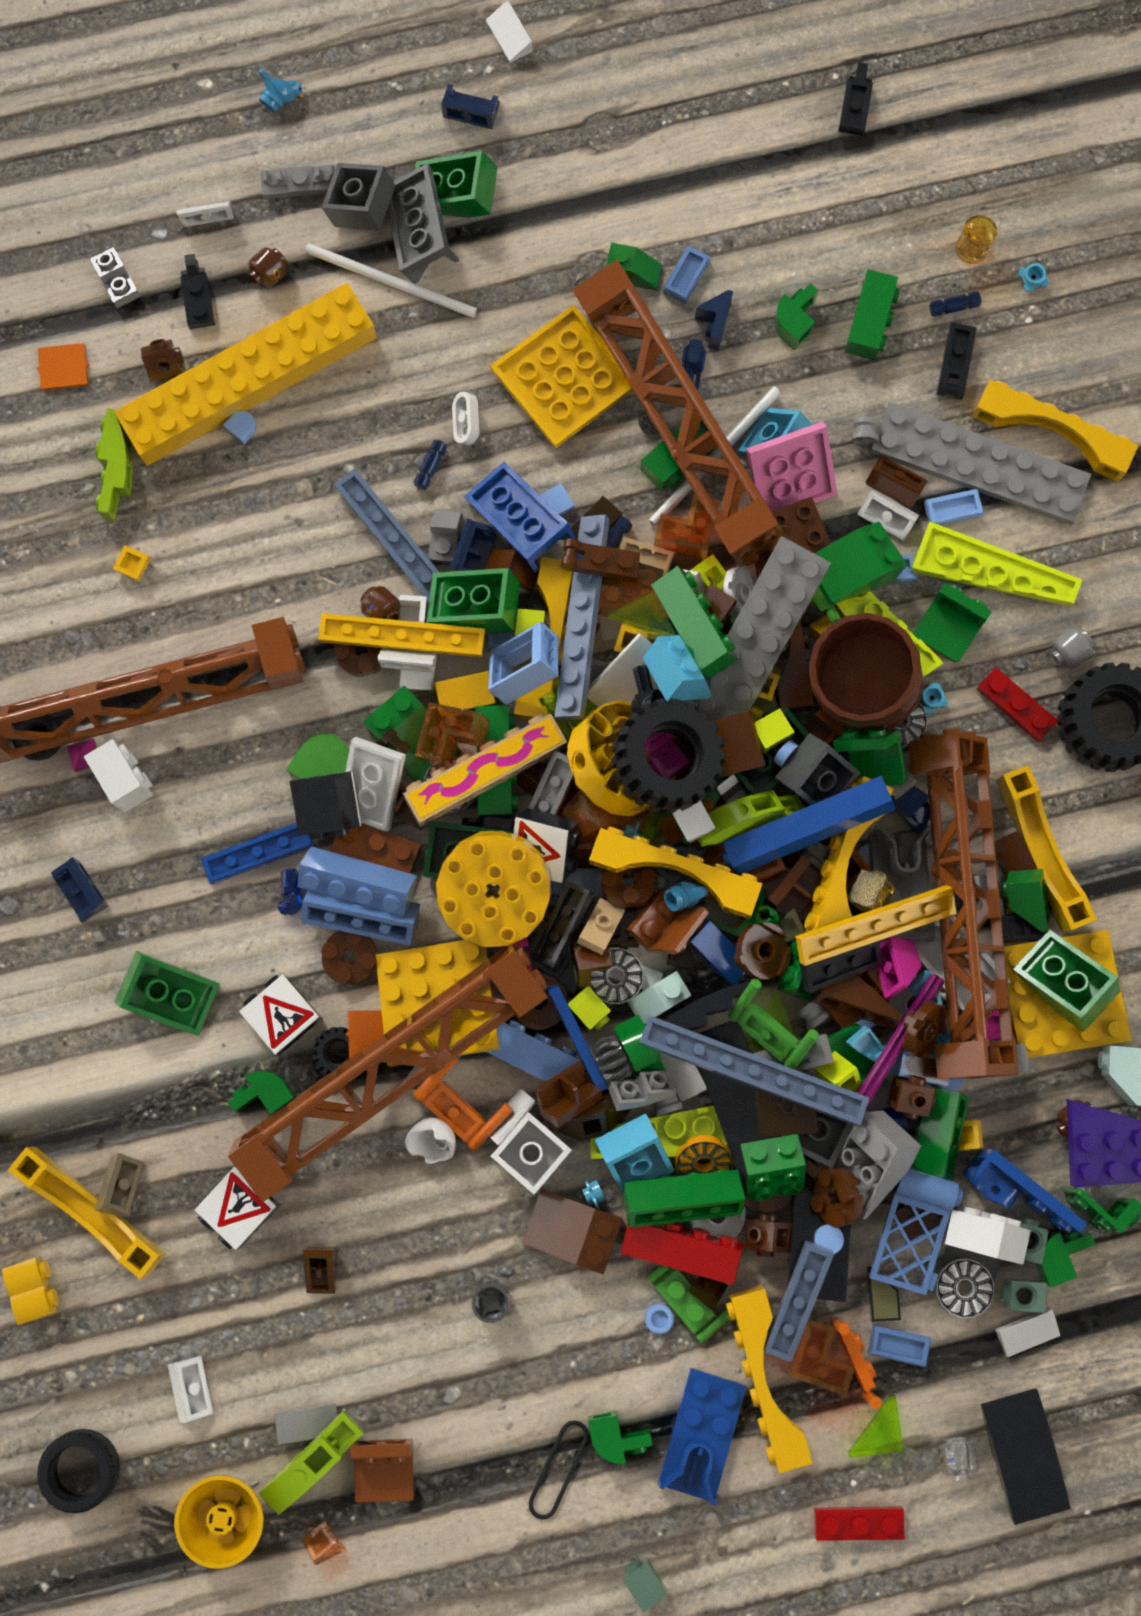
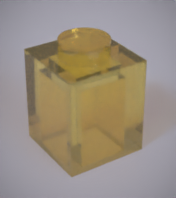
[847,869,895,912]

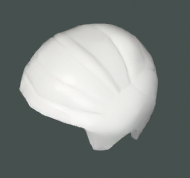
[405,1117,456,1164]

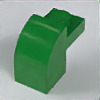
[774,283,818,350]
[613,1015,665,1078]
[228,1071,297,1114]
[1036,1231,1096,1287]
[588,1411,653,1464]

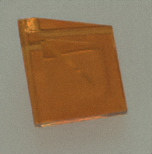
[302,1521,346,1565]

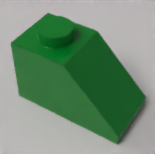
[606,242,662,291]
[1002,869,1050,932]

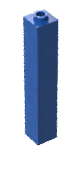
[722,776,896,875]

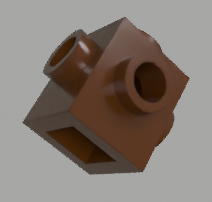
[141,339,184,382]
[887,1075,936,1119]
[745,1214,793,1257]

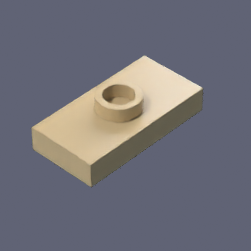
[619,536,674,578]
[577,898,625,955]

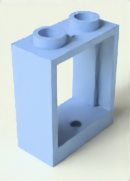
[488,621,559,705]

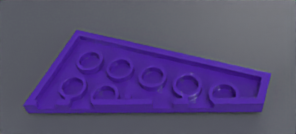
[1066,1099,1141,1188]

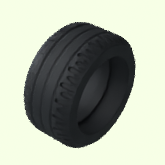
[37,1429,120,1513]

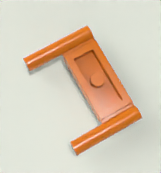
[413,1057,513,1151]
[830,1317,882,1409]

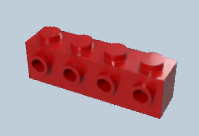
[621,1222,744,1285]

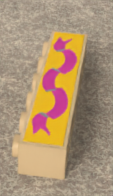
[403,713,567,827]

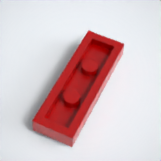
[976,667,1058,742]
[814,1506,905,1541]

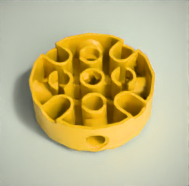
[567,700,676,817]
[436,831,551,947]

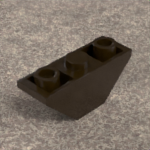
[546,1089,631,1141]

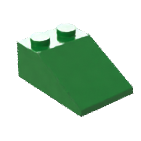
[415,150,498,218]
[815,521,907,605]
[426,568,520,633]
[363,685,462,783]
[1013,930,1120,1032]
[114,950,220,1036]

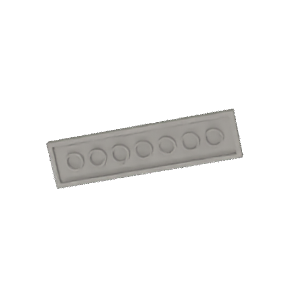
[870,402,1091,525]
[695,536,832,722]

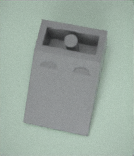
[833,1110,921,1219]

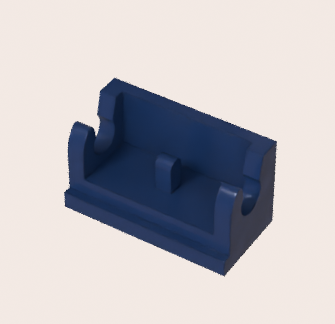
[441,84,500,130]
[450,518,497,572]
[51,857,108,923]

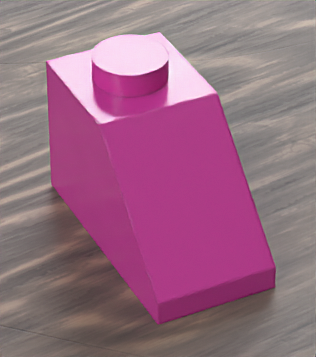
[876,936,922,1000]

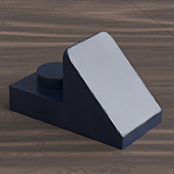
[695,290,733,350]
[891,786,931,833]

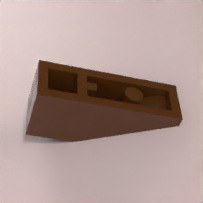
[813,974,903,1030]

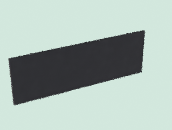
[698,1021,782,1189]

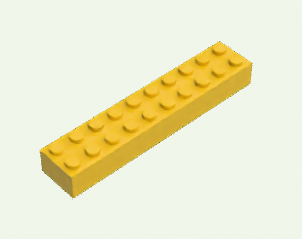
[114,282,377,466]

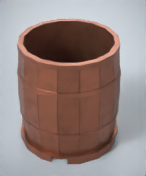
[809,613,924,731]

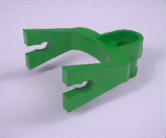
[706,887,781,938]

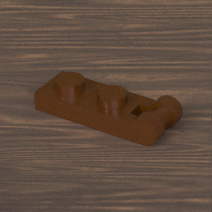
[561,538,640,582]

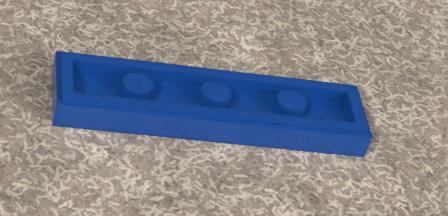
[201,823,315,885]
[546,984,608,1091]

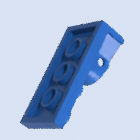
[464,462,576,573]
[963,1148,1088,1233]
[658,1367,747,1506]

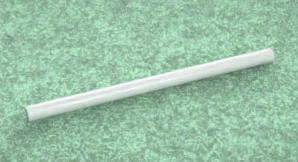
[305,243,477,318]
[649,386,781,527]

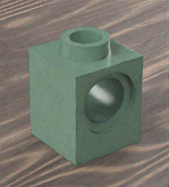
[1020,1218,1049,1265]
[1000,1278,1047,1313]
[623,1557,668,1612]

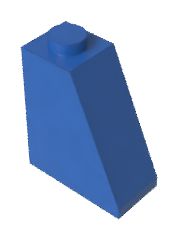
[687,918,748,985]

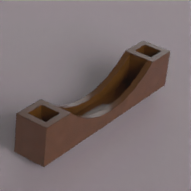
[755,550,817,713]

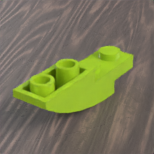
[95,408,133,521]
[698,790,805,846]
[258,1410,364,1515]

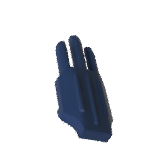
[682,339,706,390]

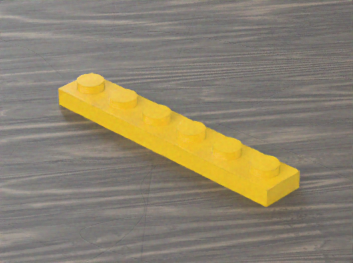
[318,613,485,658]
[795,885,957,966]

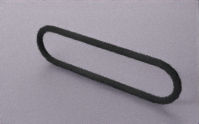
[528,1420,589,1520]

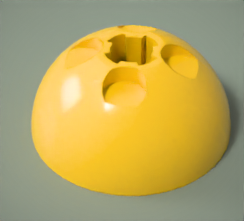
[174,1475,264,1569]

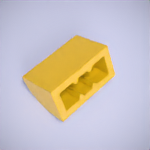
[435,671,495,714]

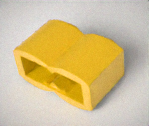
[2,1256,59,1325]

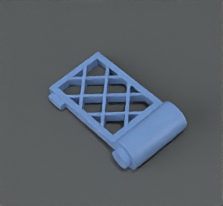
[869,1169,963,1295]

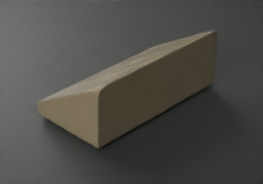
[95,1153,144,1217]

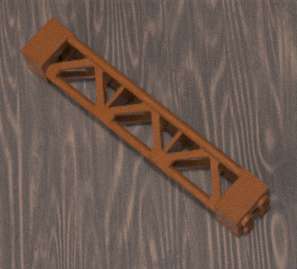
[572,260,787,567]
[0,617,306,763]
[909,728,1019,1079]
[228,944,548,1202]

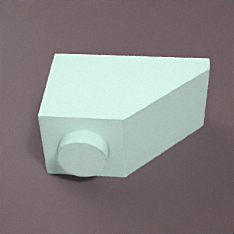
[628,971,691,1024]
[1098,1046,1141,1106]

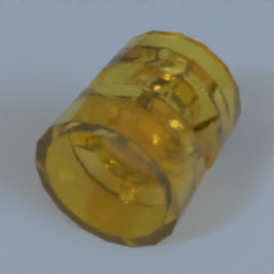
[956,215,997,264]

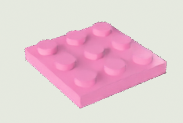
[746,422,837,511]

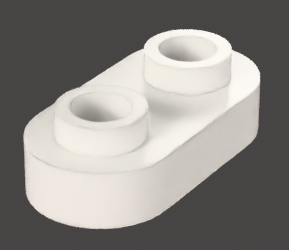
[452,391,479,446]

